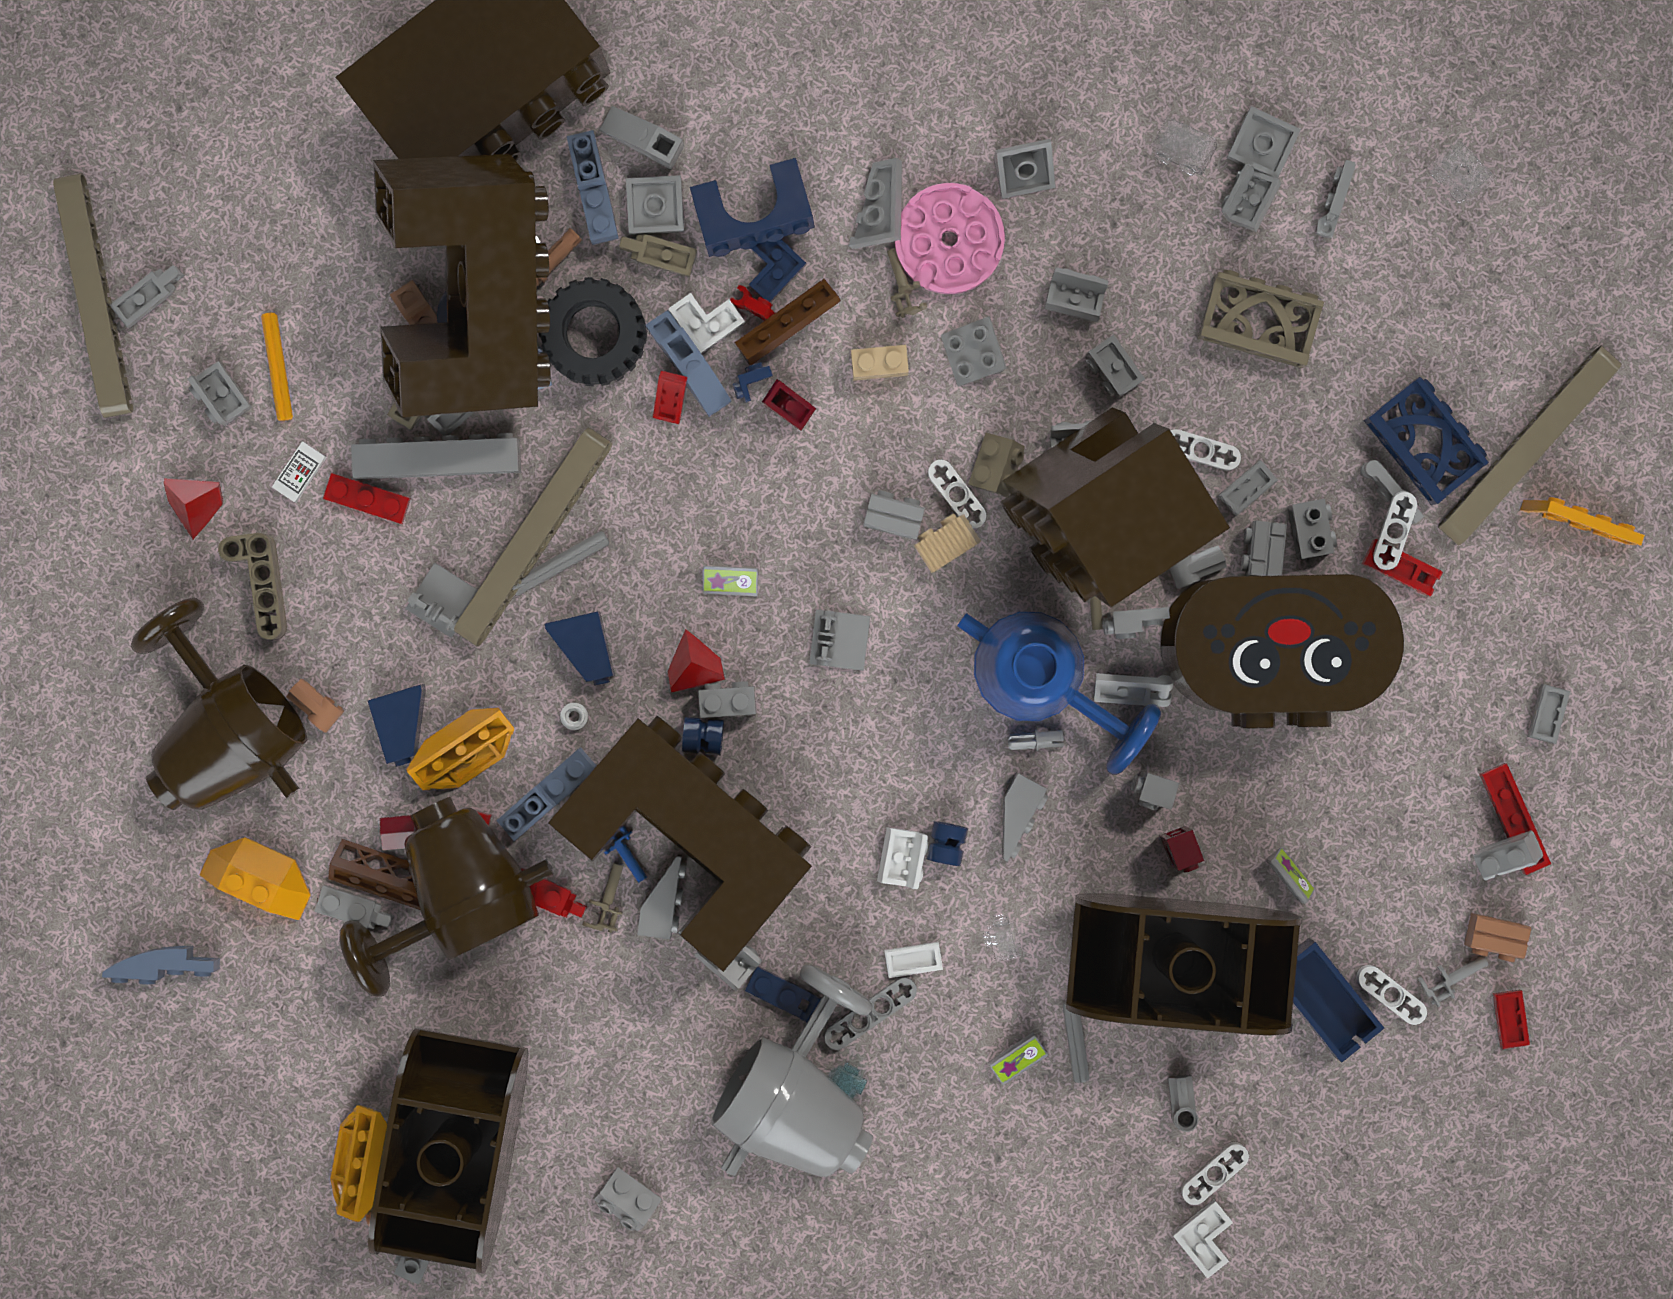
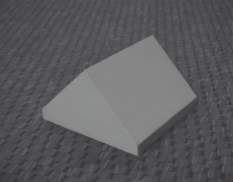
[993,139,1056,199]

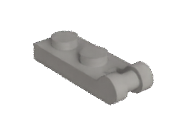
[1360,460,1424,524]

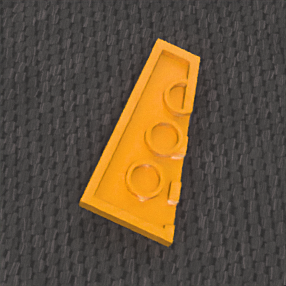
[1520,497,1645,546]

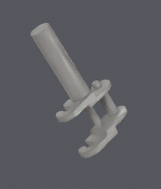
[1417,956,1488,1007]

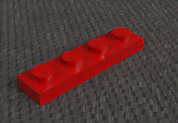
[1479,763,1551,875]

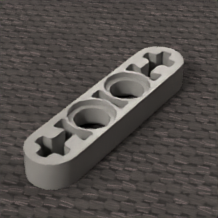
[825,977,917,1050]

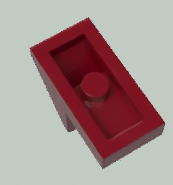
[762,379,817,431]

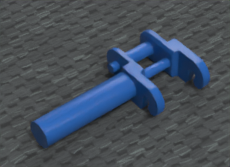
[604,826,647,883]

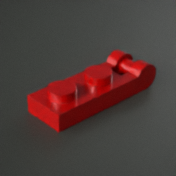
[1362,539,1443,597]

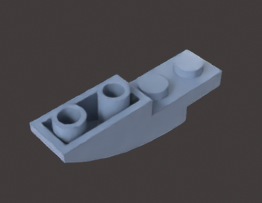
[567,130,619,245]
[646,310,732,417]
[496,747,597,841]
[102,946,220,985]

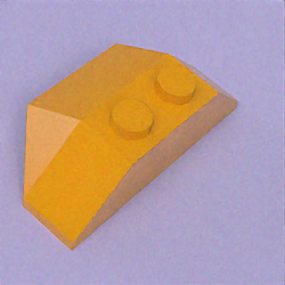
[406,708,514,790]
[199,837,311,920]
[330,1105,387,1222]

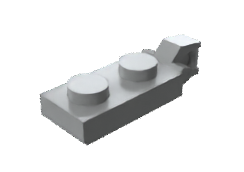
[1316,160,1356,239]
[110,265,185,328]
[314,885,394,929]

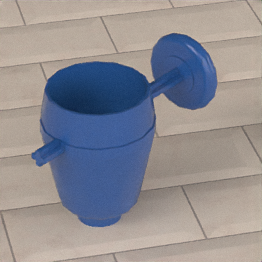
[957,611,1161,775]

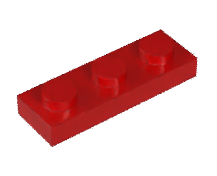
[323,473,411,524]

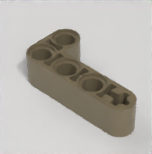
[218,533,287,640]

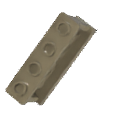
[1197,270,1324,368]

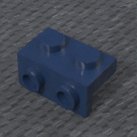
[732,362,773,403]

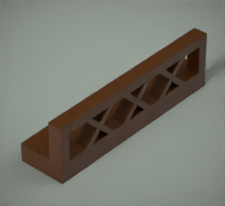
[734,279,841,365]
[328,839,420,910]

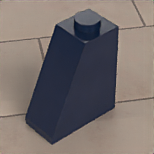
[544,611,615,686]
[367,684,426,767]

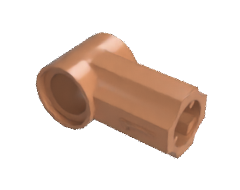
[286,679,344,733]

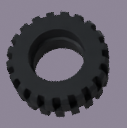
[539,277,647,387]

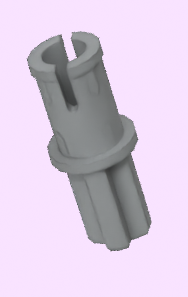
[1008,729,1064,751]

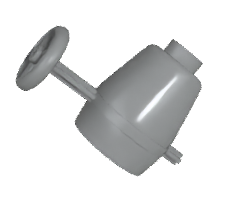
[711,965,873,1177]

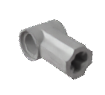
[1170,546,1227,589]
[1168,1075,1199,1132]

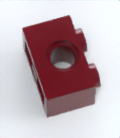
[1159,826,1205,873]

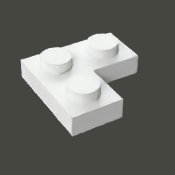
[669,293,745,354]
[1172,1199,1233,1279]

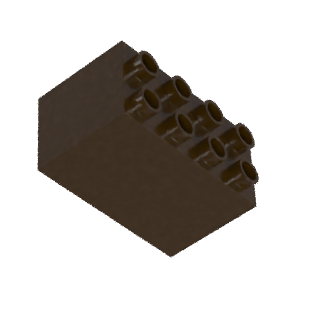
[335,0,610,161]

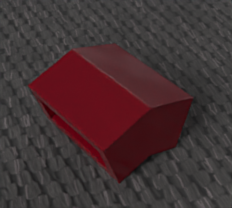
[380,815,417,850]

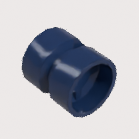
[682,717,724,756]
[926,821,968,866]

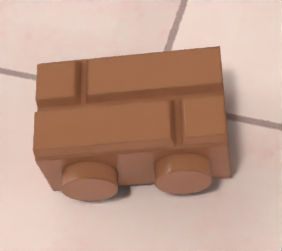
[1464,913,1531,962]

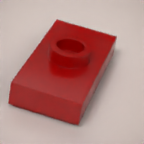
[653,371,688,424]
[1493,989,1530,1049]

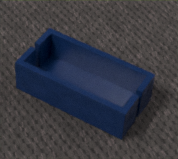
[1293,938,1385,1063]

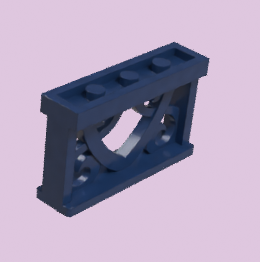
[1363,377,1489,506]

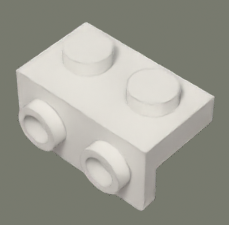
[877,827,928,889]

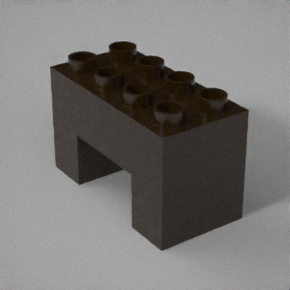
[373,154,551,417]
[1000,407,1230,608]
[548,715,812,972]

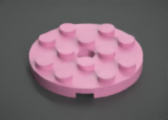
[895,183,1005,294]

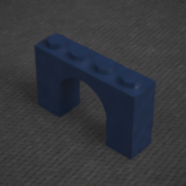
[690,158,815,257]

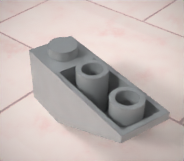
[599,106,684,170]
[1002,772,1048,862]
[637,855,687,939]

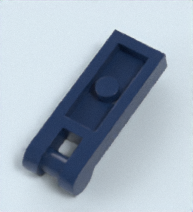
[745,966,822,1023]

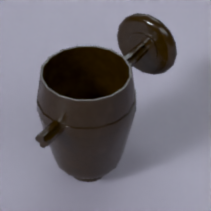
[131,597,308,810]
[339,797,554,997]

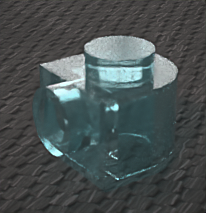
[831,1063,868,1099]

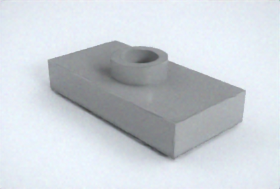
[1218,460,1278,517]
[1527,684,1570,744]

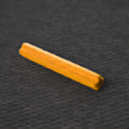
[261,312,293,421]

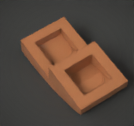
[390,280,437,325]

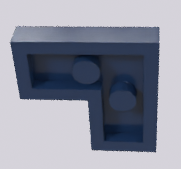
[749,239,807,303]

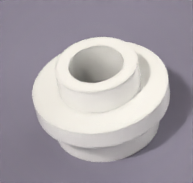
[560,703,588,730]

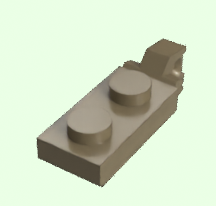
[619,234,697,277]

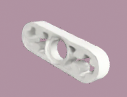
[1171,429,1241,471]
[928,460,986,529]
[1373,491,1417,570]
[1356,965,1427,1025]
[1181,1142,1249,1205]

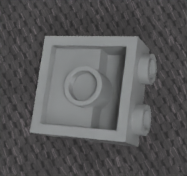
[1103,607,1170,639]

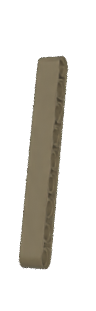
[53,173,133,418]
[1438,345,1622,546]
[454,427,613,647]

